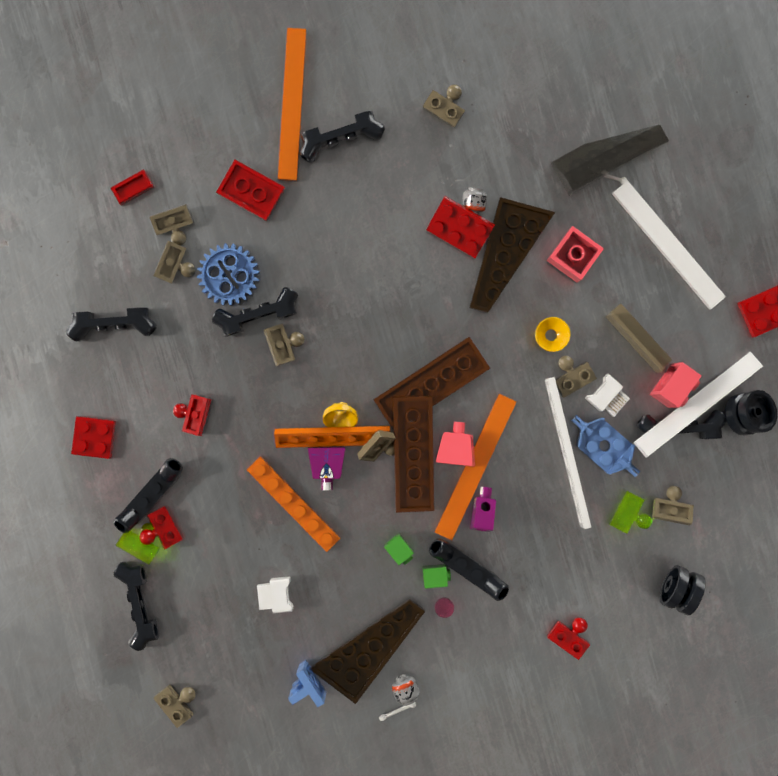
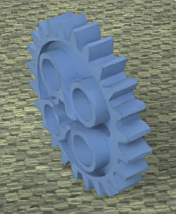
[197,243,260,306]

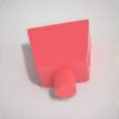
[436,422,475,467]

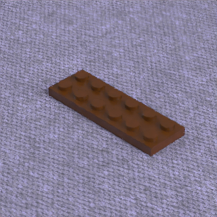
[373,337,491,430]
[393,396,434,513]

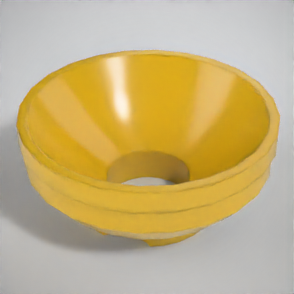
[535,317,571,352]
[323,402,358,427]

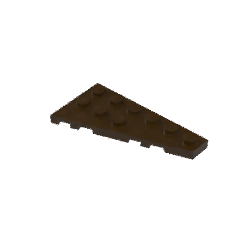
[469,197,555,313]
[310,599,425,704]

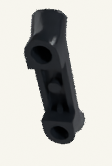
[299,111,385,162]
[212,287,298,337]
[66,308,156,342]
[637,410,727,439]
[114,458,183,533]
[429,539,509,601]
[113,562,159,651]

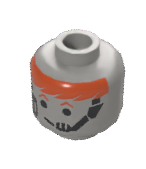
[461,187,487,214]
[392,674,420,706]

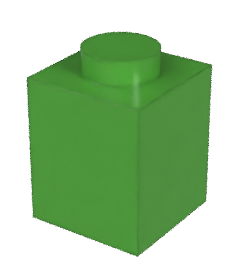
[384,533,414,565]
[422,564,451,588]

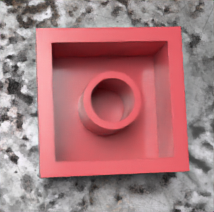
[546,226,604,283]
[649,362,702,408]

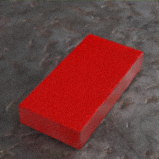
[111,169,154,206]

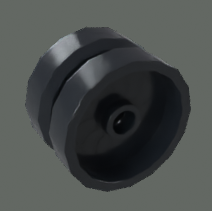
[725,390,778,436]
[660,565,706,616]

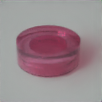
[435,597,454,618]

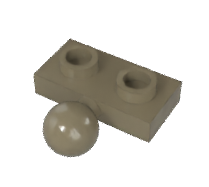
[423,84,465,128]
[149,204,193,245]
[153,240,195,284]
[263,324,305,366]
[555,356,597,398]
[357,430,395,462]
[652,486,694,525]
[153,684,196,728]

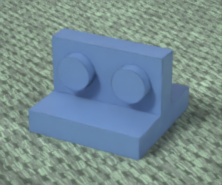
[288,660,327,707]

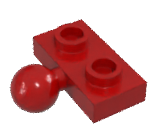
[173,394,211,436]
[139,506,183,550]
[547,618,590,660]

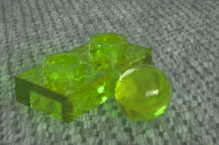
[609,491,652,534]
[116,523,160,565]

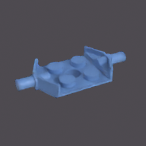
[571,415,640,477]

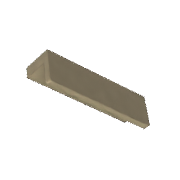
[606,304,672,373]

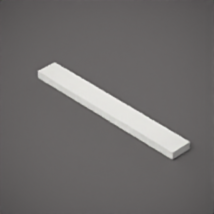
[612,180,726,310]
[634,352,763,458]
[545,377,591,529]

